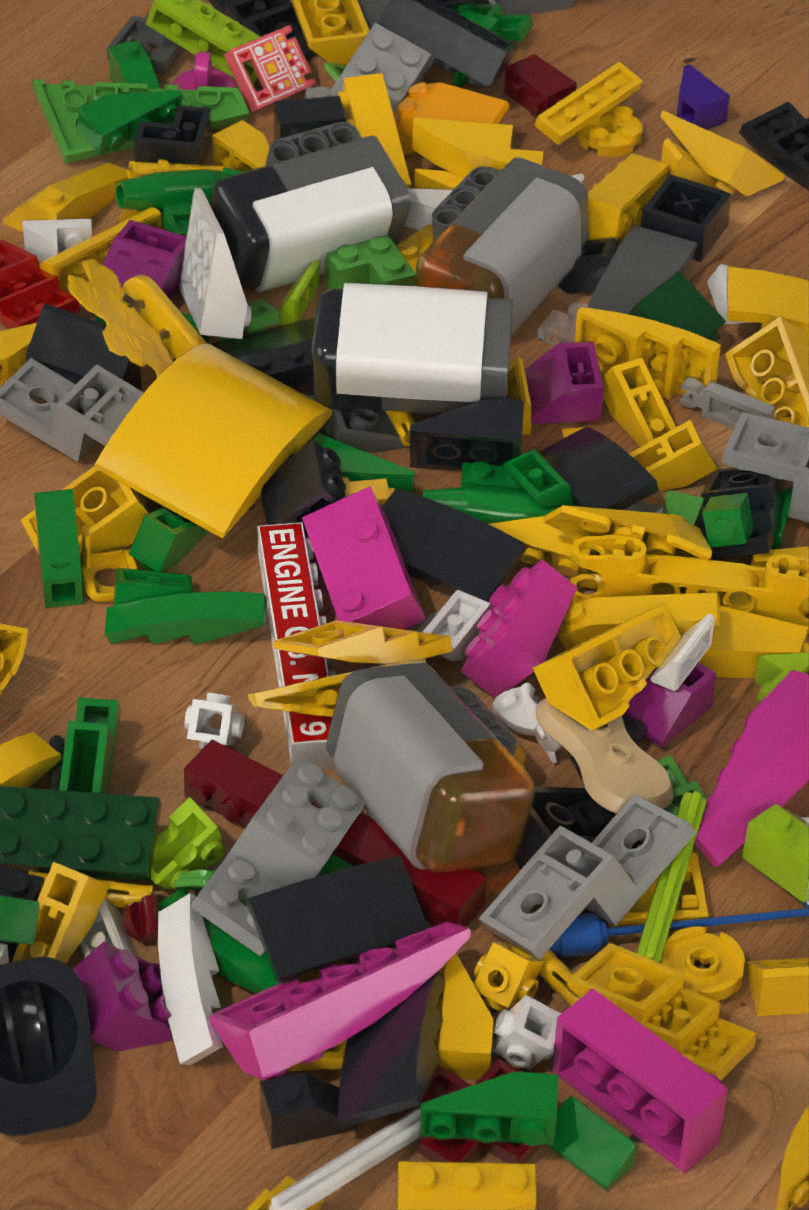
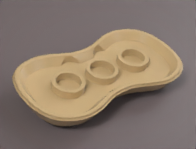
[536,698,674,814]

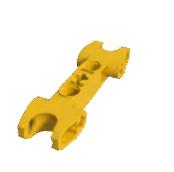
[570,534,809,634]

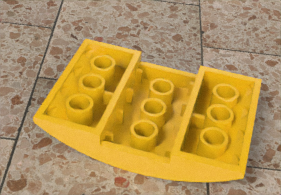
[94,344,333,539]

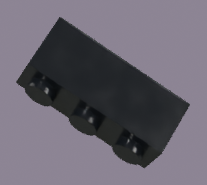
[26,304,142,391]

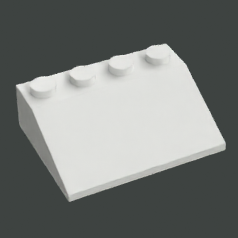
[179,188,251,339]

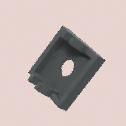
[106,11,184,73]

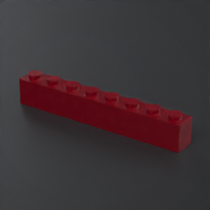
[184,740,487,927]

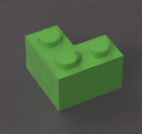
[325,235,416,289]

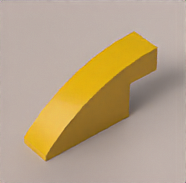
[412,117,544,178]

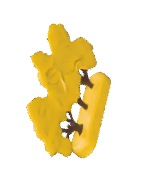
[68,258,207,378]

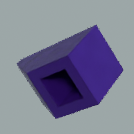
[677,64,730,130]

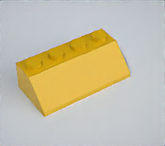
[291,0,370,66]

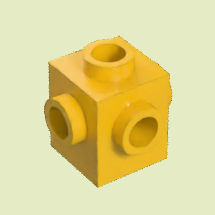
[474,942,544,1011]

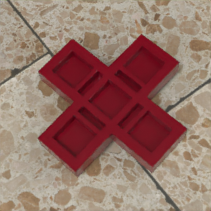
[416,1058,541,1164]

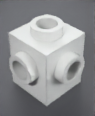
[184,692,245,749]
[492,995,561,1071]

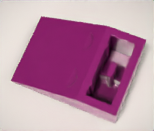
[83,220,187,313]

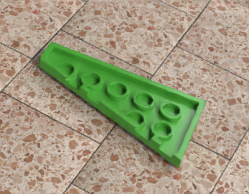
[32,79,250,164]

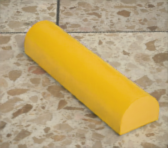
[39,207,163,291]

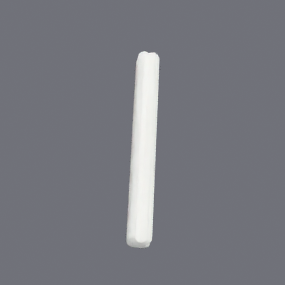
[269,1108,421,1210]

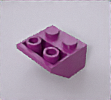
[525,342,604,424]
[624,662,716,748]
[72,942,173,1052]

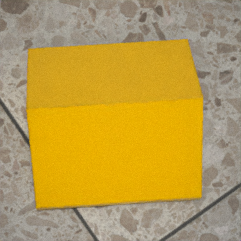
[745,957,809,1017]

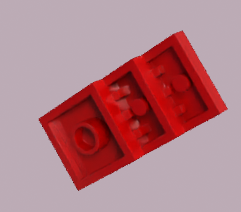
[0,240,81,329]

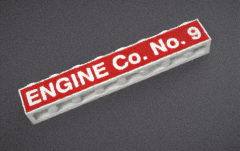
[257,522,336,769]

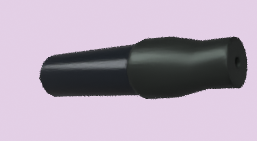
[47,735,65,790]

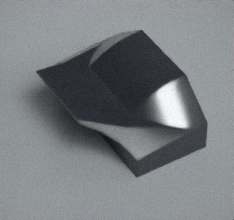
[557,237,618,294]

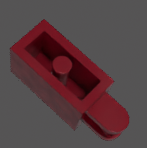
[504,54,577,117]

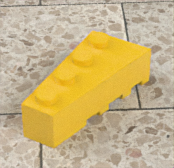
[587,153,669,247]

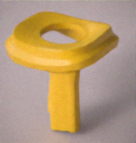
[80,525,138,602]

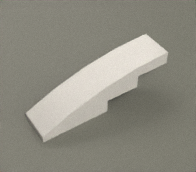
[158,893,223,1065]

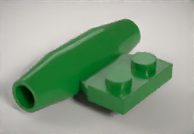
[115,169,230,237]
[423,462,572,524]

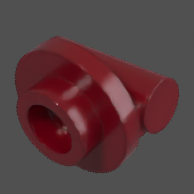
[123,895,159,944]

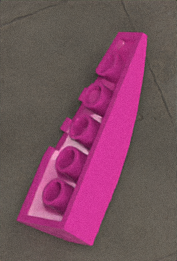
[695,670,809,868]
[209,922,471,1081]

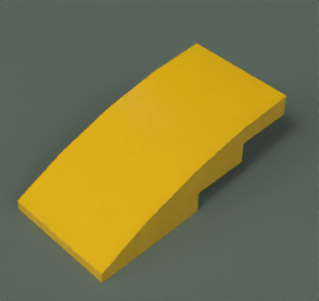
[726,267,809,344]
[574,307,721,400]
[272,620,453,664]
[567,943,757,1081]

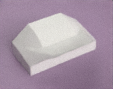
[417,590,491,661]

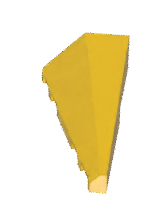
[248,659,426,718]

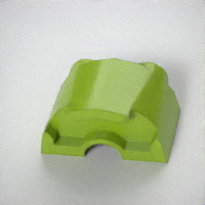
[150,797,226,892]

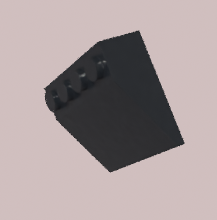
[211,317,315,396]

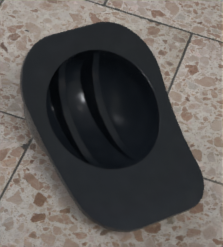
[0,957,97,1137]

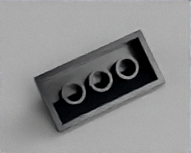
[378,0,519,88]

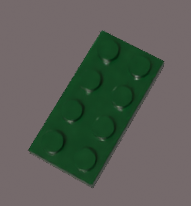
[0,786,162,881]

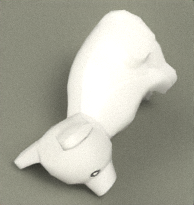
[492,683,562,764]

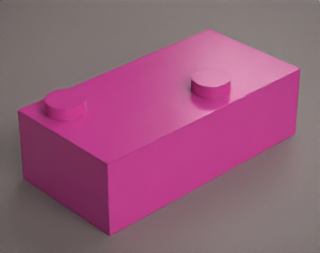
[302,486,426,630]
[552,988,728,1174]

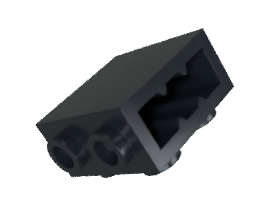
[261,440,346,538]

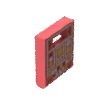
[224,25,317,113]

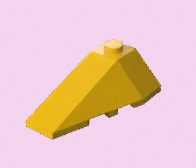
[660,111,786,197]
[3,163,128,232]
[725,316,809,428]
[543,505,712,560]
[557,592,720,650]
[532,603,682,730]

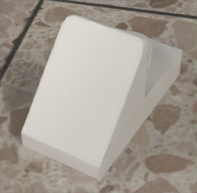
[23,219,92,262]

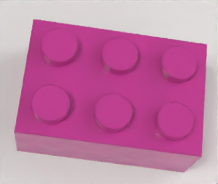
[461,560,577,698]

